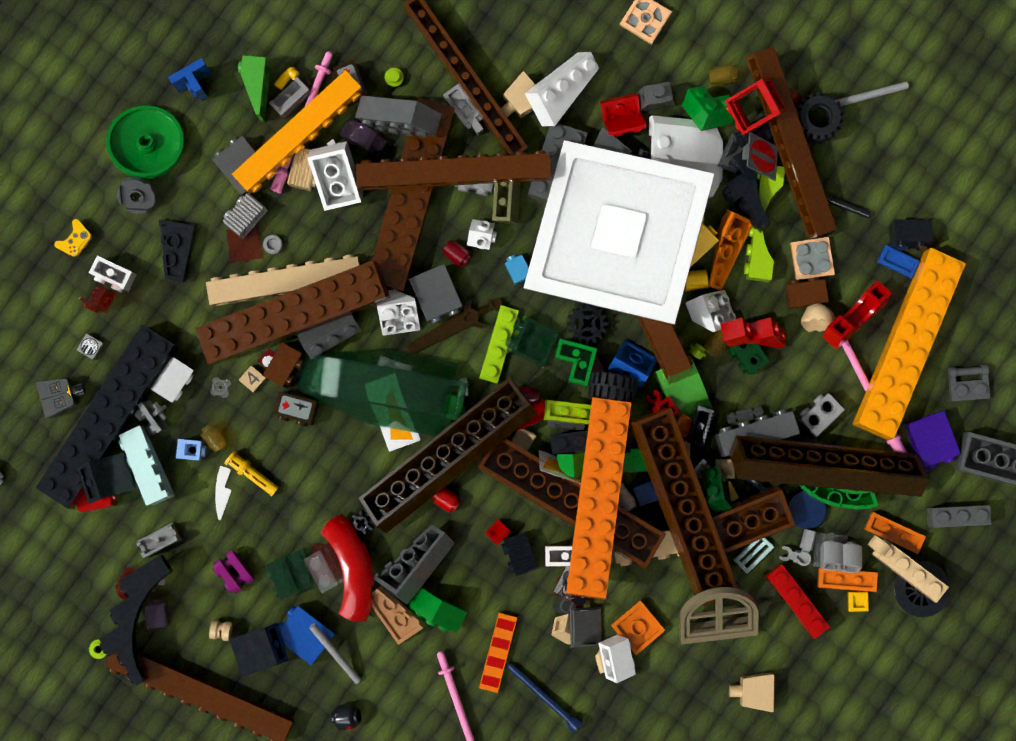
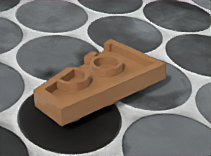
[371,586,427,645]

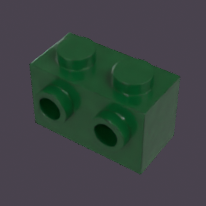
[727,344,770,376]
[700,465,732,514]

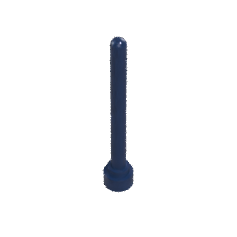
[508,663,583,733]

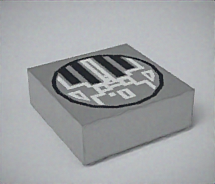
[77,334,104,360]

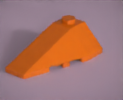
[708,209,752,291]

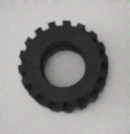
[796,92,844,144]
[587,371,638,406]

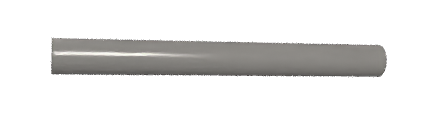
[834,81,909,107]
[309,623,361,684]

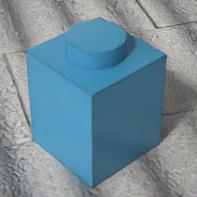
[505,254,529,285]

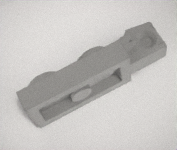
[443,84,484,135]

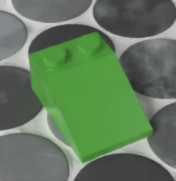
[238,55,271,122]
[654,356,712,419]

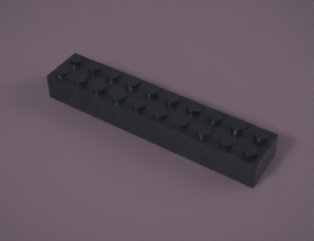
[36,324,179,509]

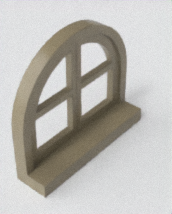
[678,587,759,645]

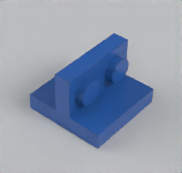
[168,58,212,101]
[607,339,657,388]

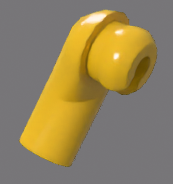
[274,67,299,90]

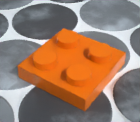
[611,600,665,655]

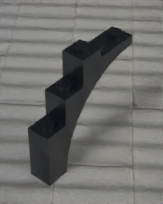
[721,115,773,233]
[99,555,173,686]

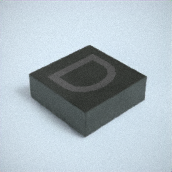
[553,595,577,615]

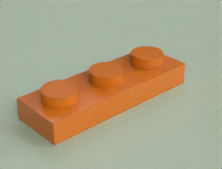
[864,512,926,554]
[817,568,878,592]

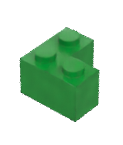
[682,85,734,131]
[554,339,597,387]
[409,587,468,633]

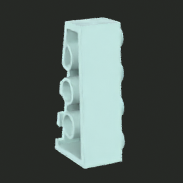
[119,426,175,506]

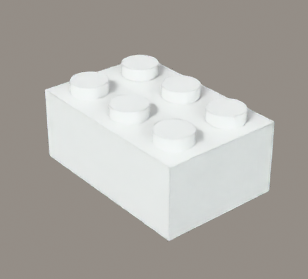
[307,141,363,211]

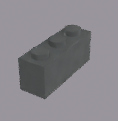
[297,313,361,359]
[926,505,991,528]

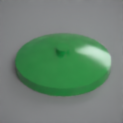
[106,105,184,179]

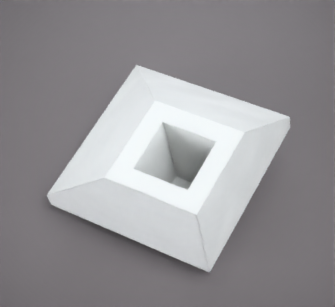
[377,289,420,336]
[686,290,736,332]

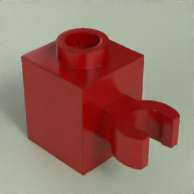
[644,390,680,417]

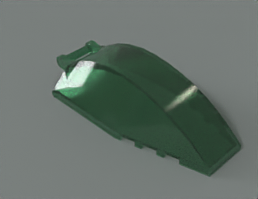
[297,349,469,436]

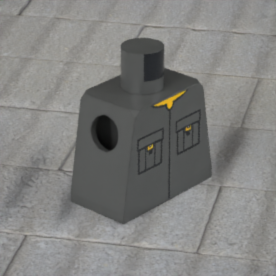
[637,82,675,112]
[36,379,86,418]

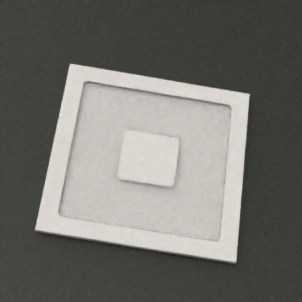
[524,140,715,325]

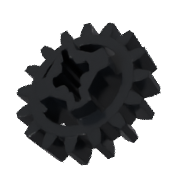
[566,303,608,345]

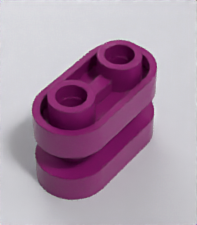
[213,549,255,594]

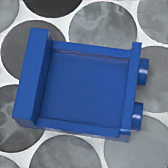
[277,605,337,665]

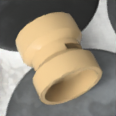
[209,619,233,641]

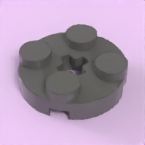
[117,177,156,214]

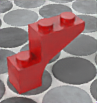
[721,317,787,348]

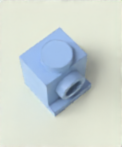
[176,439,207,461]

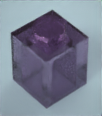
[144,599,170,629]

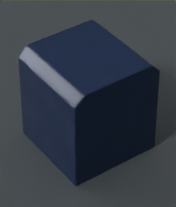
[631,480,658,506]

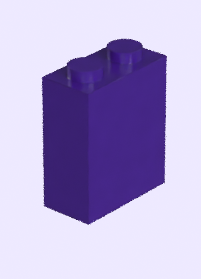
[904,411,961,470]

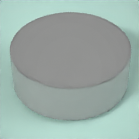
[263,235,283,255]

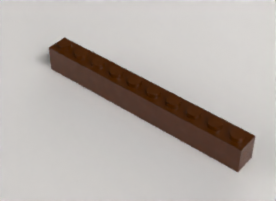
[403,0,528,156]
[746,47,837,239]
[356,151,552,190]
[105,651,295,741]

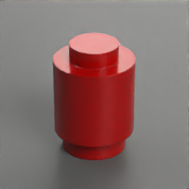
[431,487,460,513]

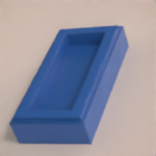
[877,245,920,279]

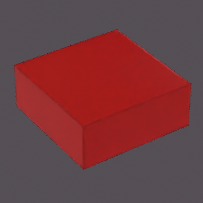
[485,519,511,545]

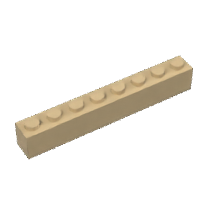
[206,254,360,307]

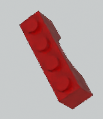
[823,280,892,350]
[764,564,830,639]

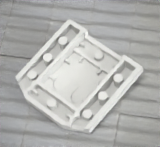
[649,115,723,198]

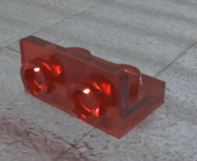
[79,285,117,314]

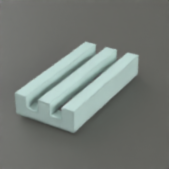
[733,538,774,574]

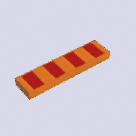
[479,612,517,693]

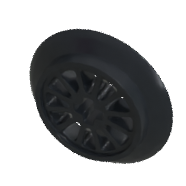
[894,561,950,617]

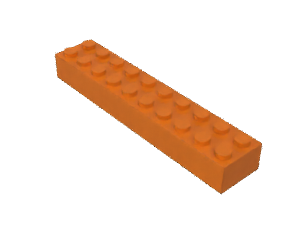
[566,397,631,600]

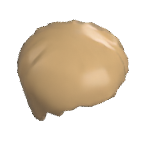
[801,303,835,332]

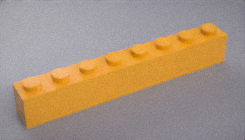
[232,70,362,194]

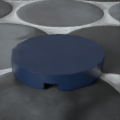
[788,491,826,529]

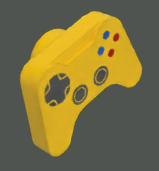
[54,219,92,257]

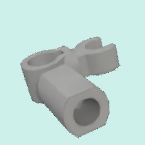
[779,529,817,566]

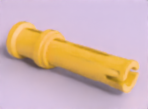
[224,450,279,497]

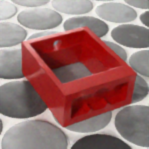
[725,76,788,135]

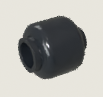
[331,704,362,730]

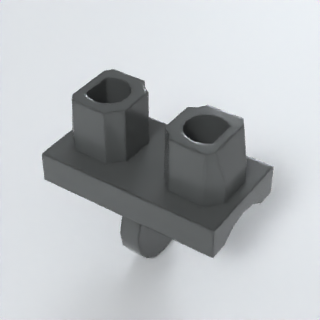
[134,399,170,436]

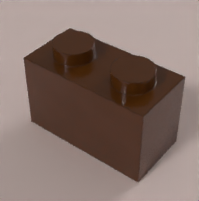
[784,277,829,309]
[262,342,304,388]

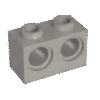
[798,393,845,437]

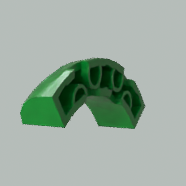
[557,447,647,478]
[799,485,878,509]

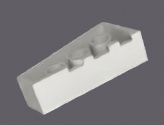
[525,52,599,126]

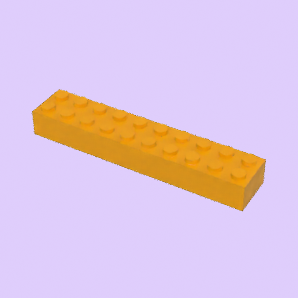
[852,248,966,440]

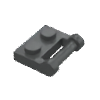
[948,364,990,402]

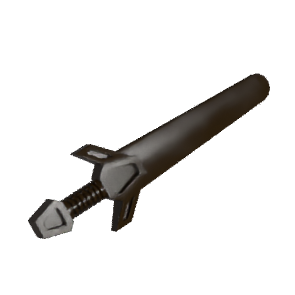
[406,298,503,354]

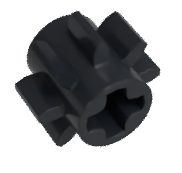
[352,509,375,534]

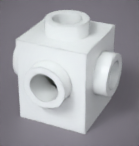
[467,219,497,250]

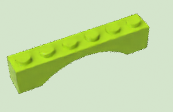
[744,166,785,282]

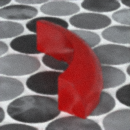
[321,514,374,622]

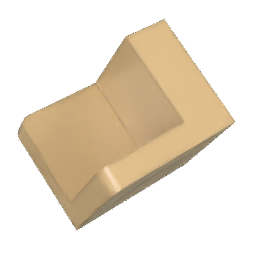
[551,614,571,644]

